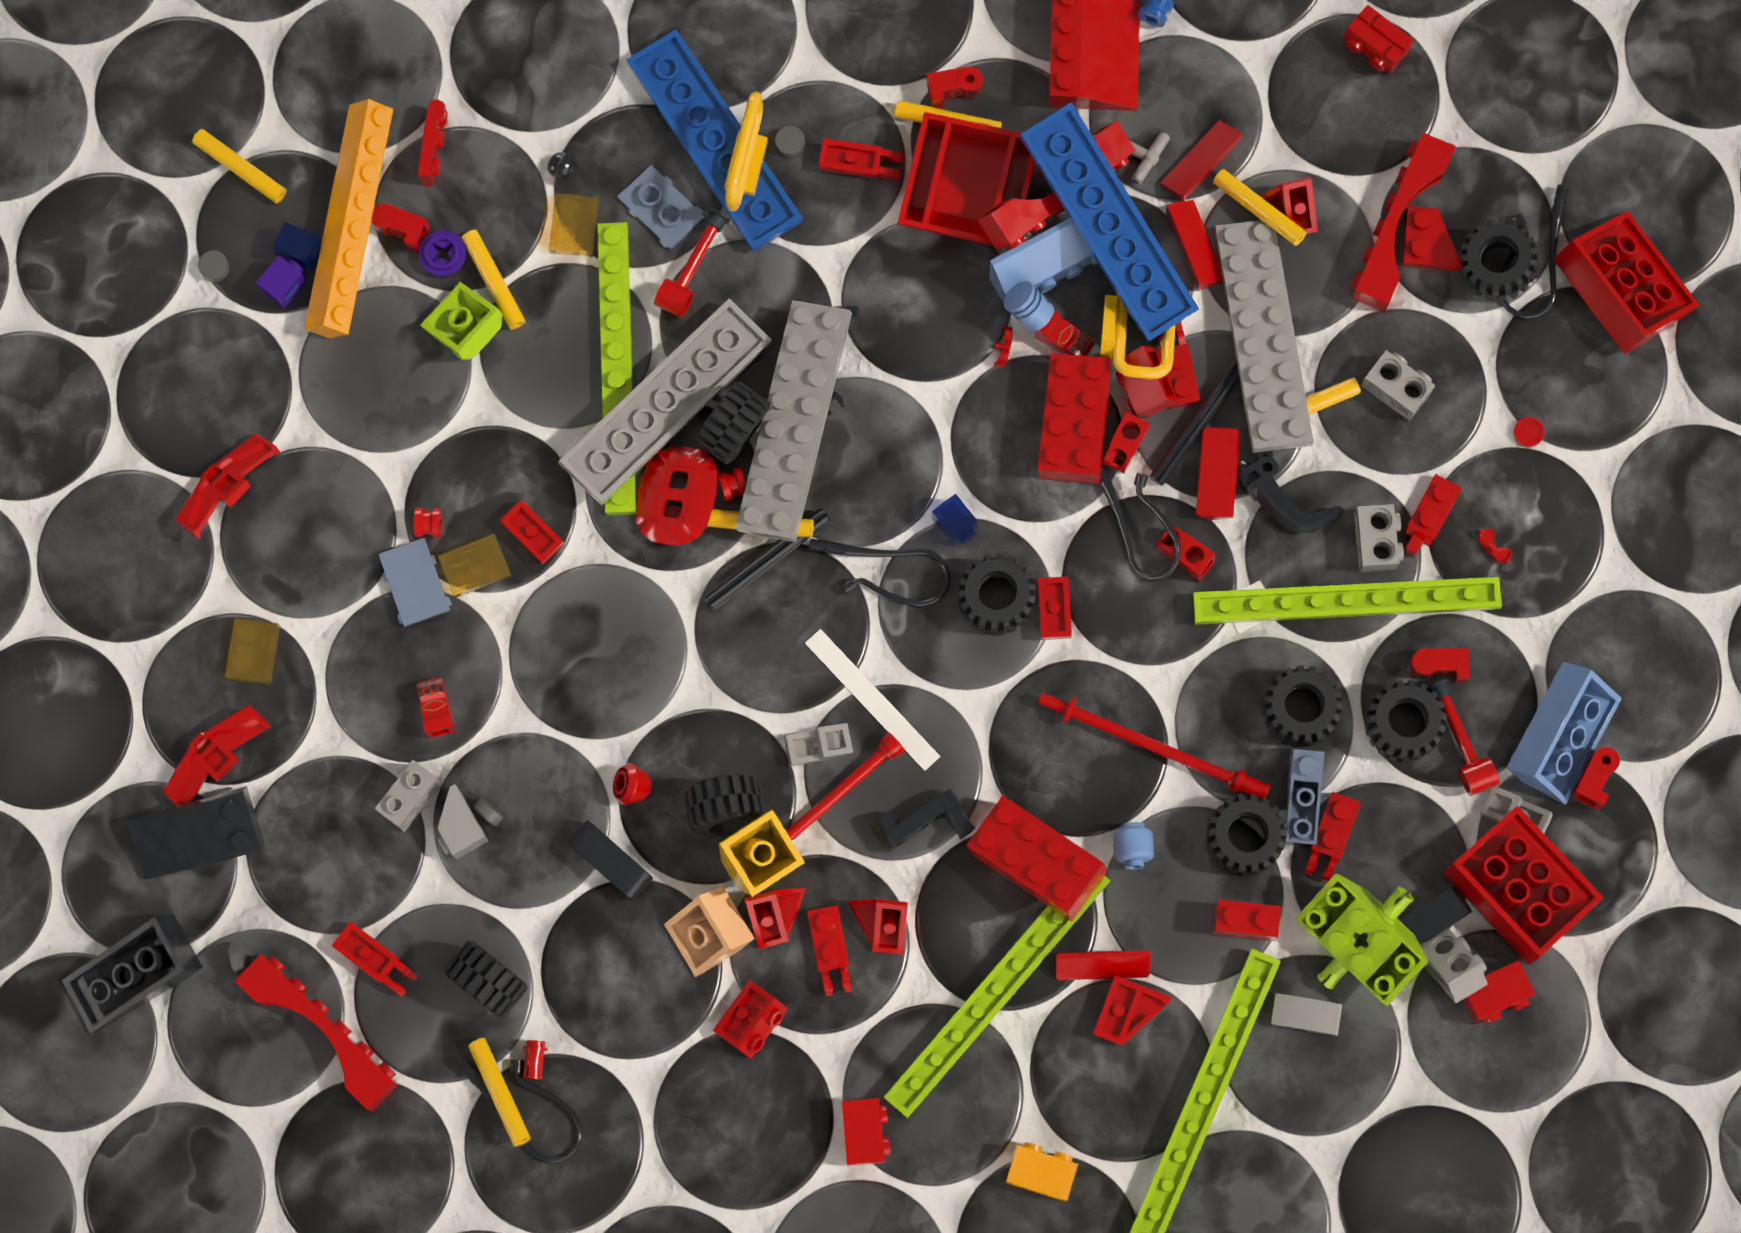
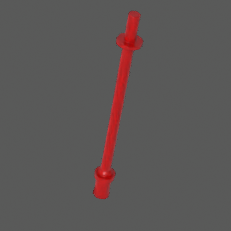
[1038,692,1271,800]

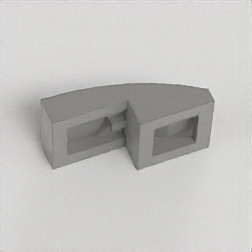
[784,723,853,767]
[1480,786,1553,834]
[1271,993,1342,1036]

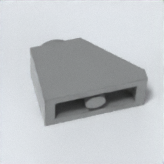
[437,784,489,860]

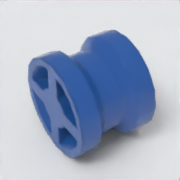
[1138,0,1174,27]

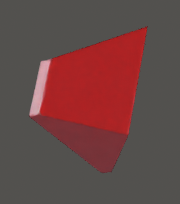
[1260,176,1318,234]
[745,888,806,949]
[847,899,908,955]

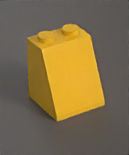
[719,809,805,897]

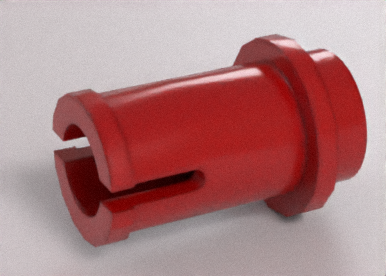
[522,1040,548,1079]

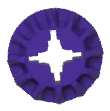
[419,230,467,277]

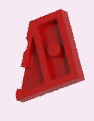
[1402,206,1461,271]
[1093,975,1172,1046]

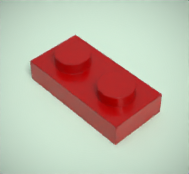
[500,499,564,565]
[1037,576,1072,640]

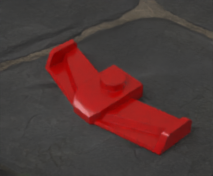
[175,433,280,539]
[162,704,272,806]

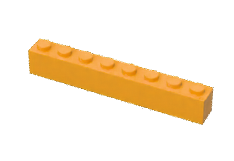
[304,99,393,338]

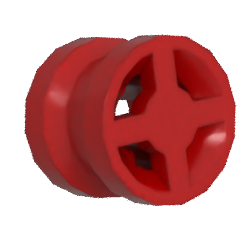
[717,467,746,503]
[414,507,442,538]

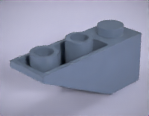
[1285,747,1325,845]

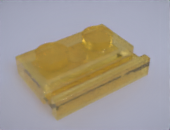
[549,193,599,257]
[438,534,512,598]
[225,618,280,685]

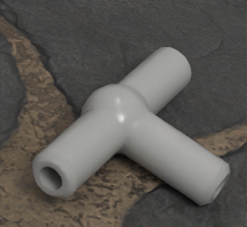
[1131,132,1170,184]

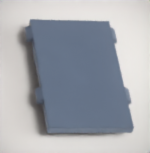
[617,165,705,250]
[379,538,452,627]

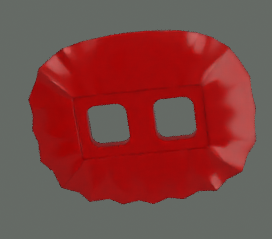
[635,446,718,545]

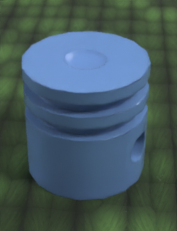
[1004,281,1054,332]

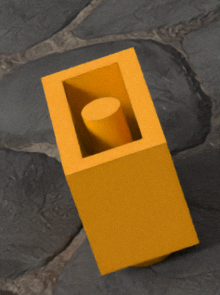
[1006,1142,1078,1202]

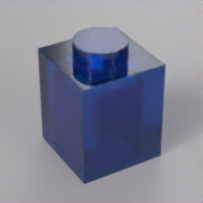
[272,222,321,270]
[932,493,978,546]

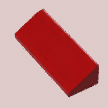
[1160,120,1243,202]
[1166,200,1223,291]
[1196,428,1241,521]
[1055,950,1151,981]

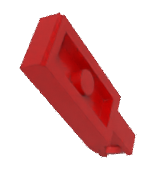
[1404,474,1462,557]

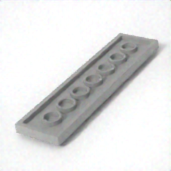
[1214,220,1314,453]
[558,299,772,506]
[736,300,852,542]

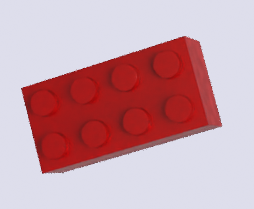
[1038,353,1112,484]
[966,795,1107,922]

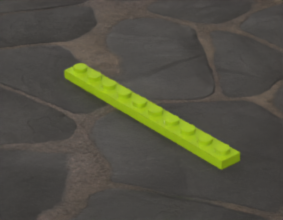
[598,222,636,516]
[1193,577,1502,625]
[884,876,1110,1119]
[1129,948,1281,1233]

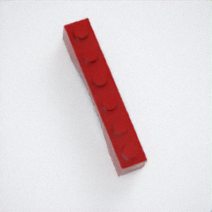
[977,121,1136,250]
[1350,133,1456,312]
[235,954,399,1112]

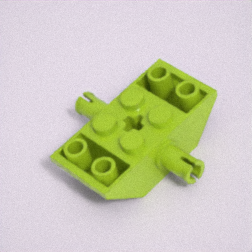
[1295,873,1429,1007]

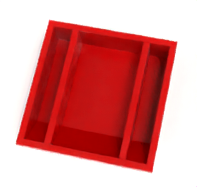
[897,112,1036,249]

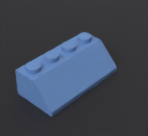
[989,218,1098,303]
[1507,662,1622,804]

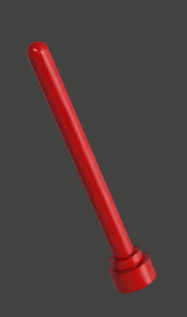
[786,732,905,840]

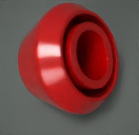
[613,763,652,805]

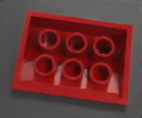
[1048,0,1140,111]
[1553,211,1700,354]
[1443,805,1604,965]

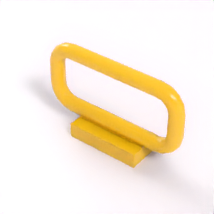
[725,91,768,212]
[1100,295,1175,379]

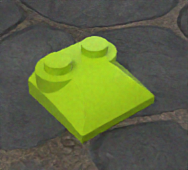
[420,282,503,360]

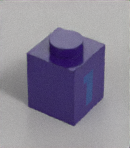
[256,256,307,309]

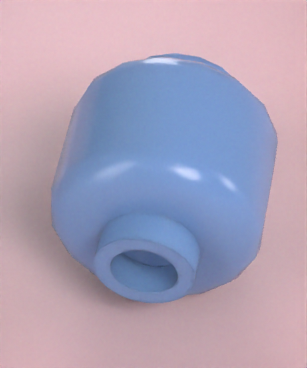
[1113,822,1154,870]

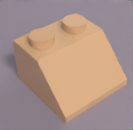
[664,886,755,977]

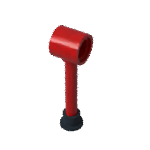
[654,209,730,318]
[1426,679,1500,796]

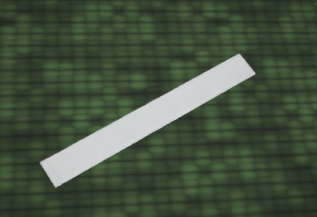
[805,629,941,771]

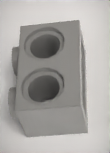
[1361,350,1435,421]
[1354,504,1404,573]
[375,760,442,832]
[1420,928,1488,1003]

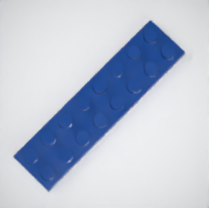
[626,29,803,252]
[1019,102,1199,342]

